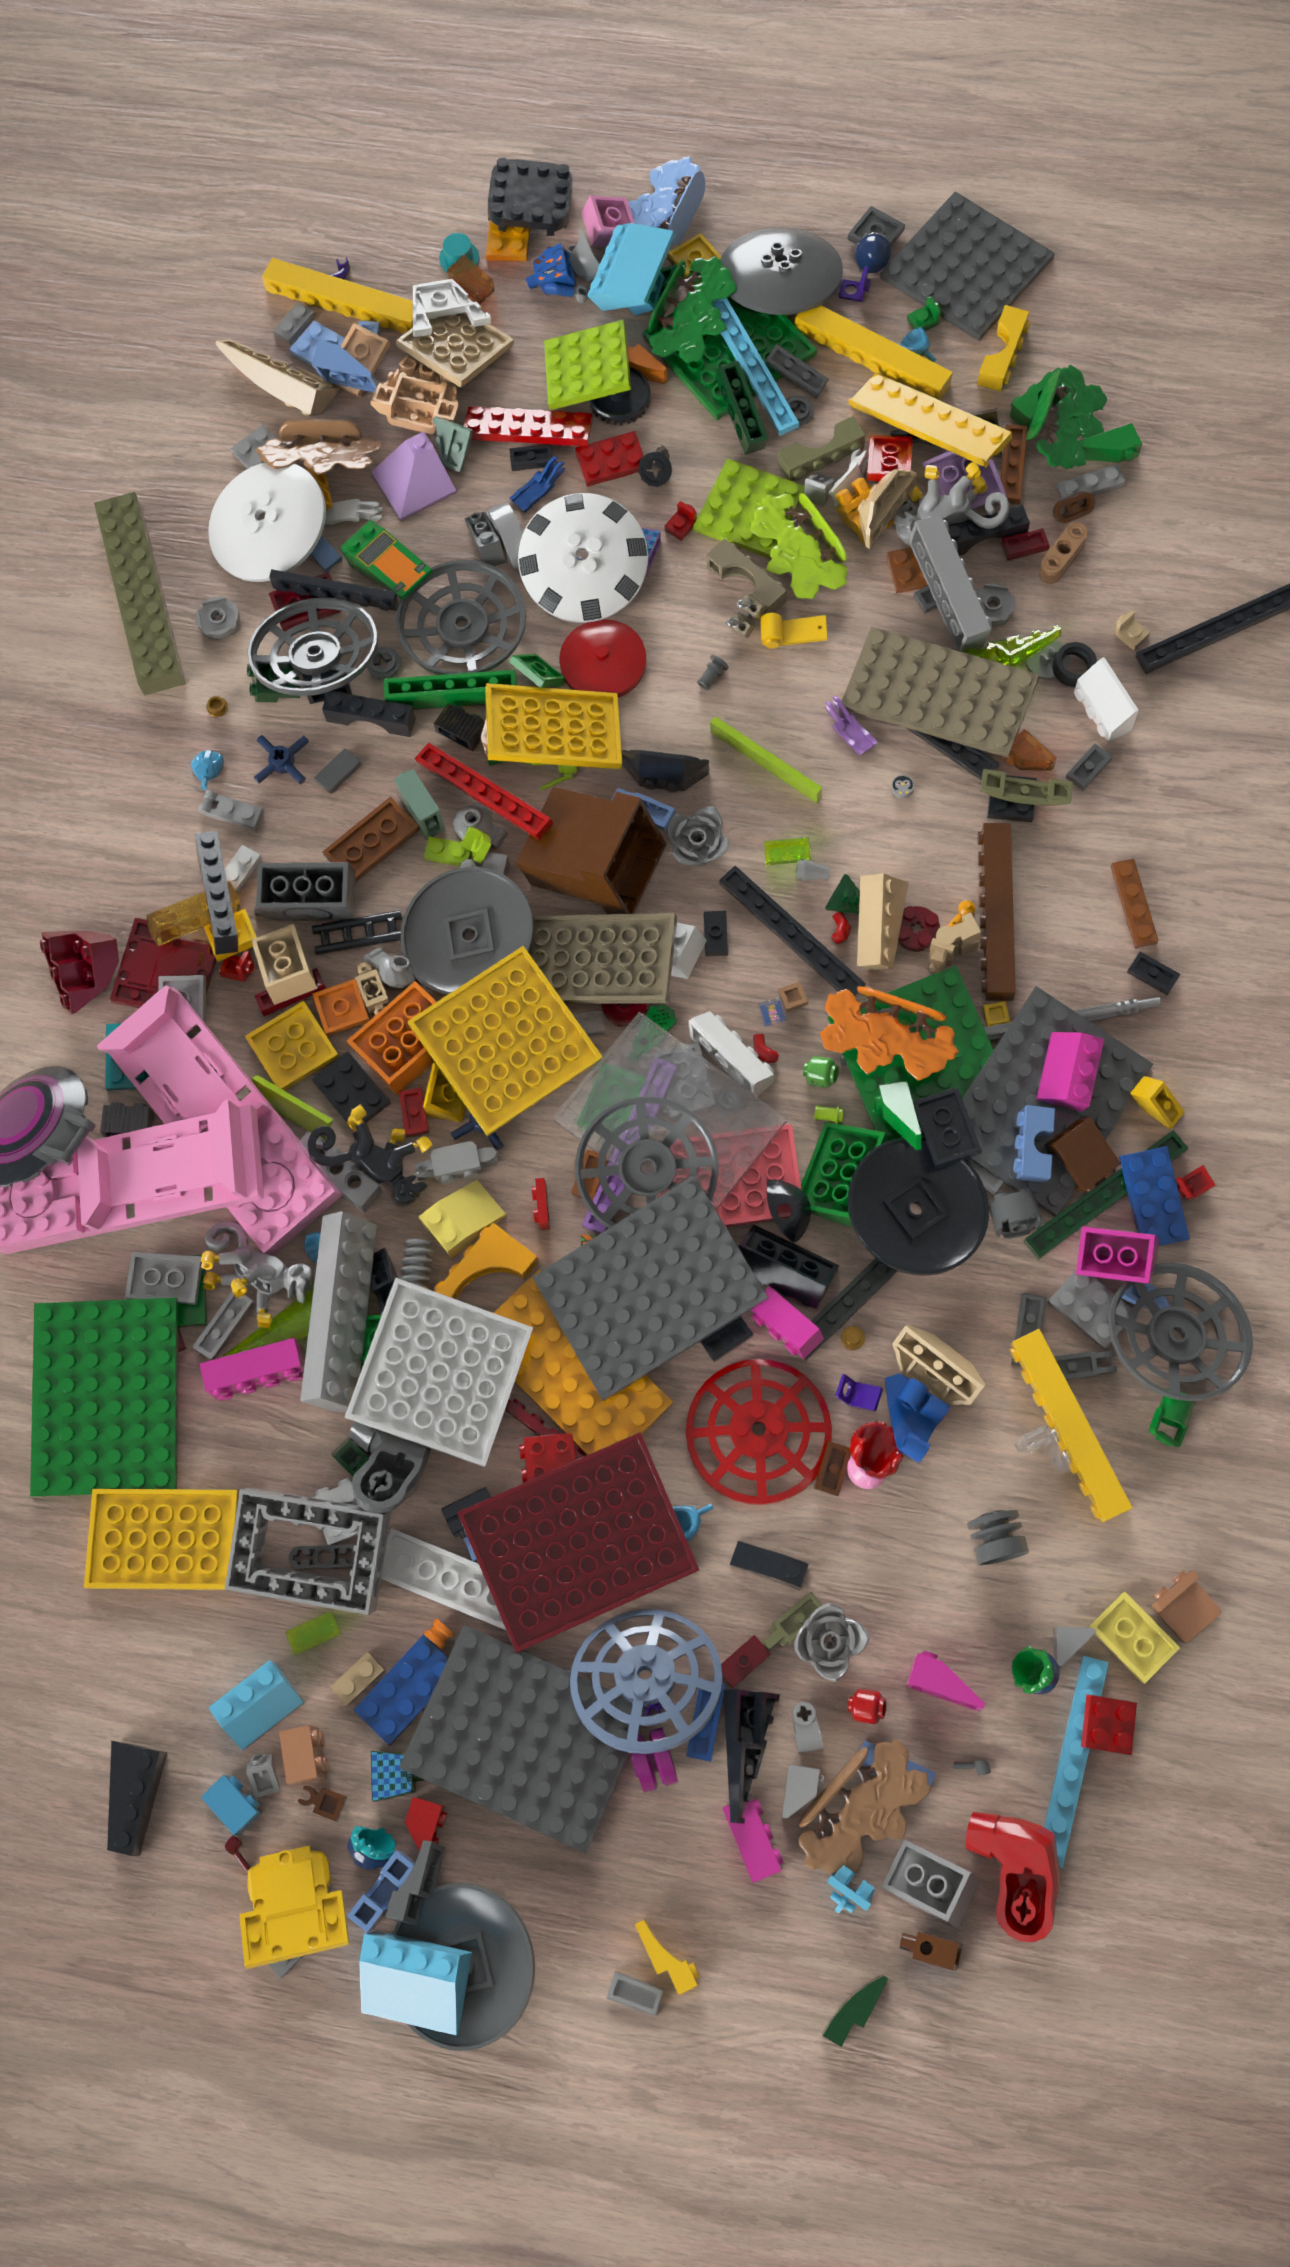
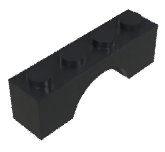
[948,505,1030,556]
[322,691,416,737]

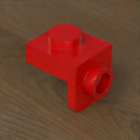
[219,951,254,982]
[1176,1165,1217,1200]

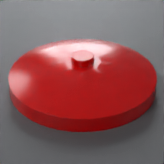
[559,619,647,698]

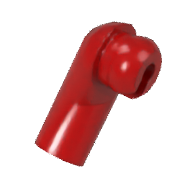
[832,912,851,944]

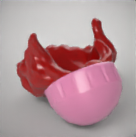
[847,1421,904,1489]

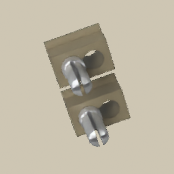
[726,592,767,638]

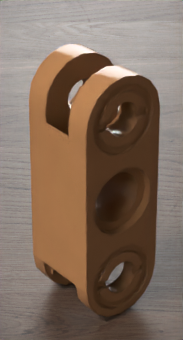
[1039,522,1088,584]

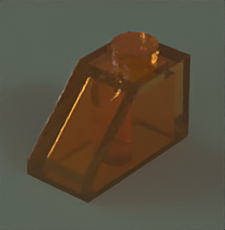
[1004,729,1057,771]

